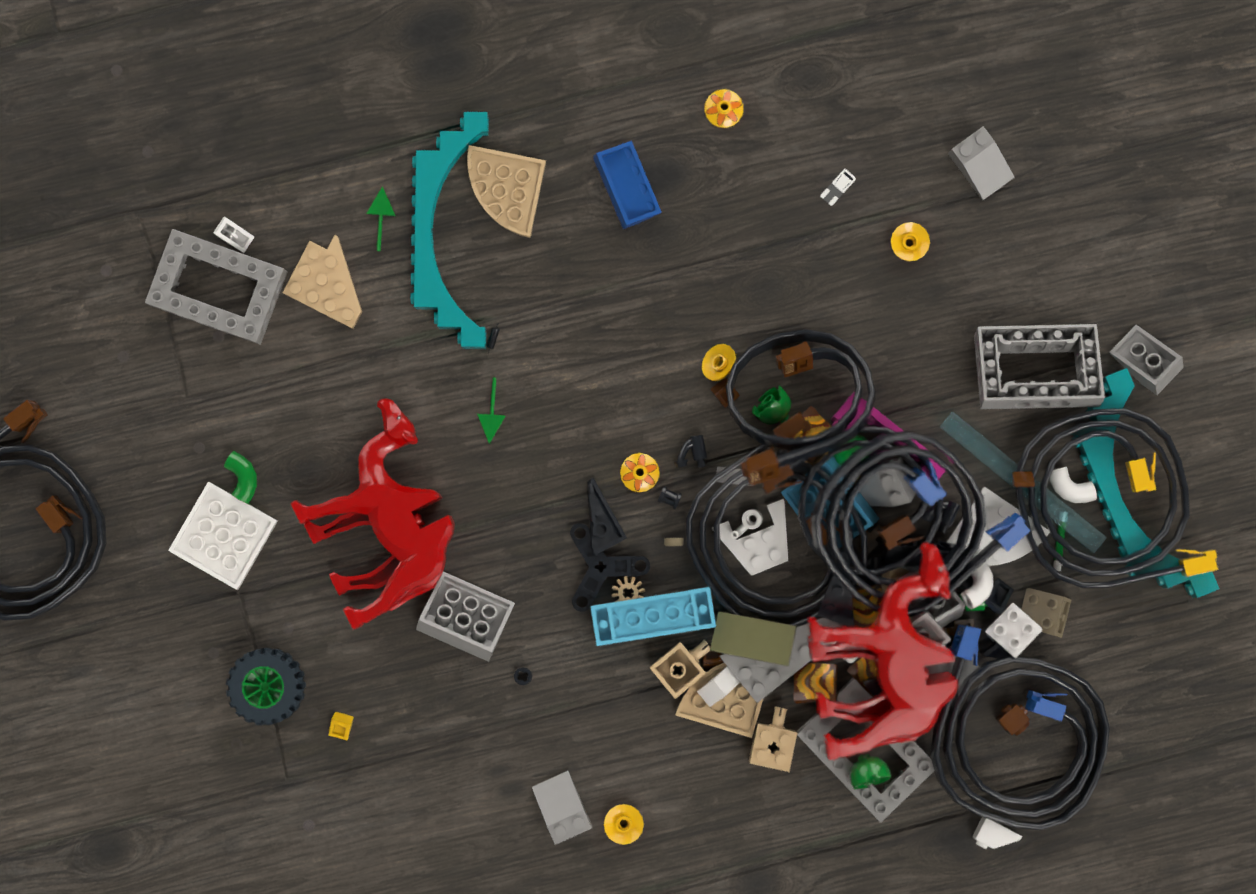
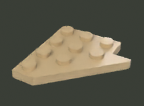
[283,235,362,329]

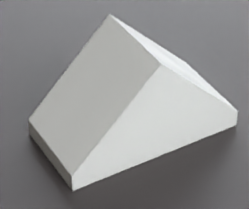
[213,217,254,253]
[697,666,740,707]

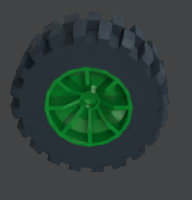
[226,648,306,726]

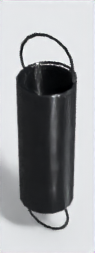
[486,323,500,354]

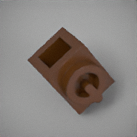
[995,703,1030,736]

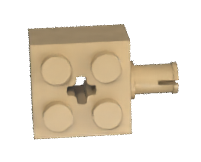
[650,640,711,699]
[749,706,797,772]

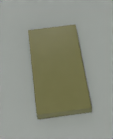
[710,612,797,667]

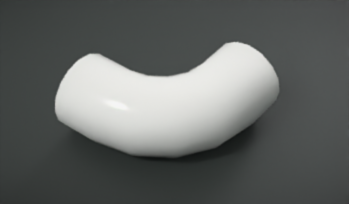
[1050,467,1097,503]
[961,561,993,610]

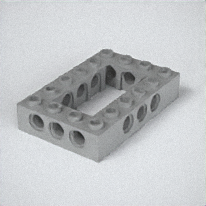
[145,229,287,345]
[974,324,1105,409]
[796,678,934,823]

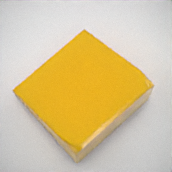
[328,712,354,740]

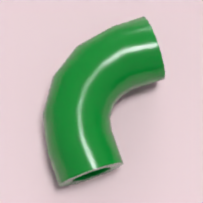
[224,451,257,504]

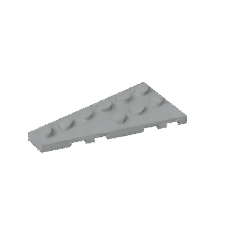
[720,618,846,703]

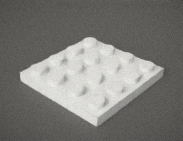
[168,482,278,590]

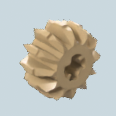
[612,576,645,602]

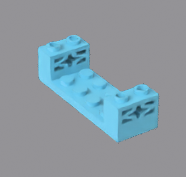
[591,587,716,646]

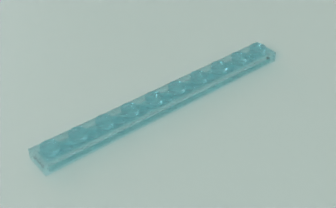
[939,411,1107,553]

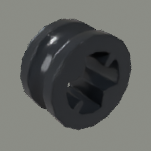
[514,668,532,685]

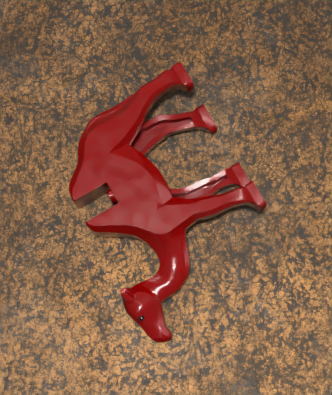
[291,399,455,630]
[807,543,958,761]

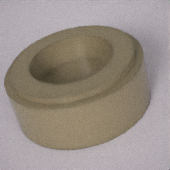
[664,538,684,546]

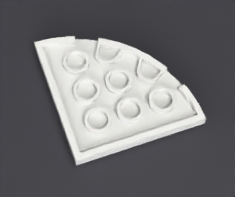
[947,487,1050,566]

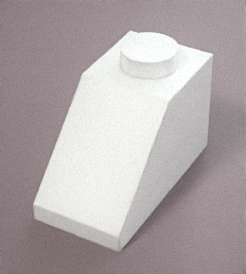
[972,817,1022,849]

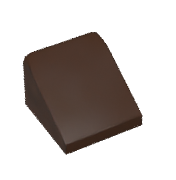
[710,378,740,408]
[1012,471,1035,487]
[702,645,724,671]

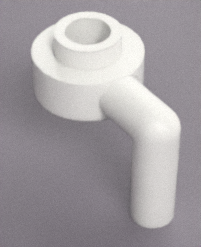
[731,509,763,539]

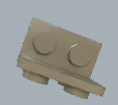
[1021,588,1072,638]

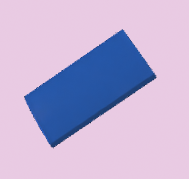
[593,141,662,229]

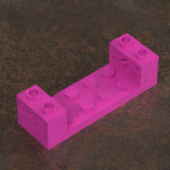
[831,392,945,480]

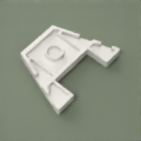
[712,499,788,576]

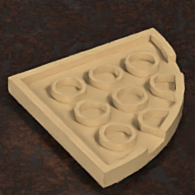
[468,145,546,238]
[675,663,763,738]

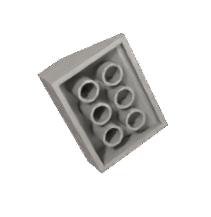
[416,572,515,662]

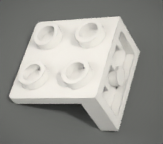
[985,603,1042,658]

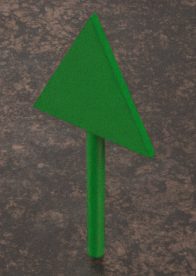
[366,186,395,252]
[477,377,506,444]

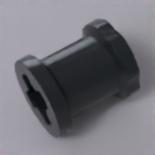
[657,486,682,510]

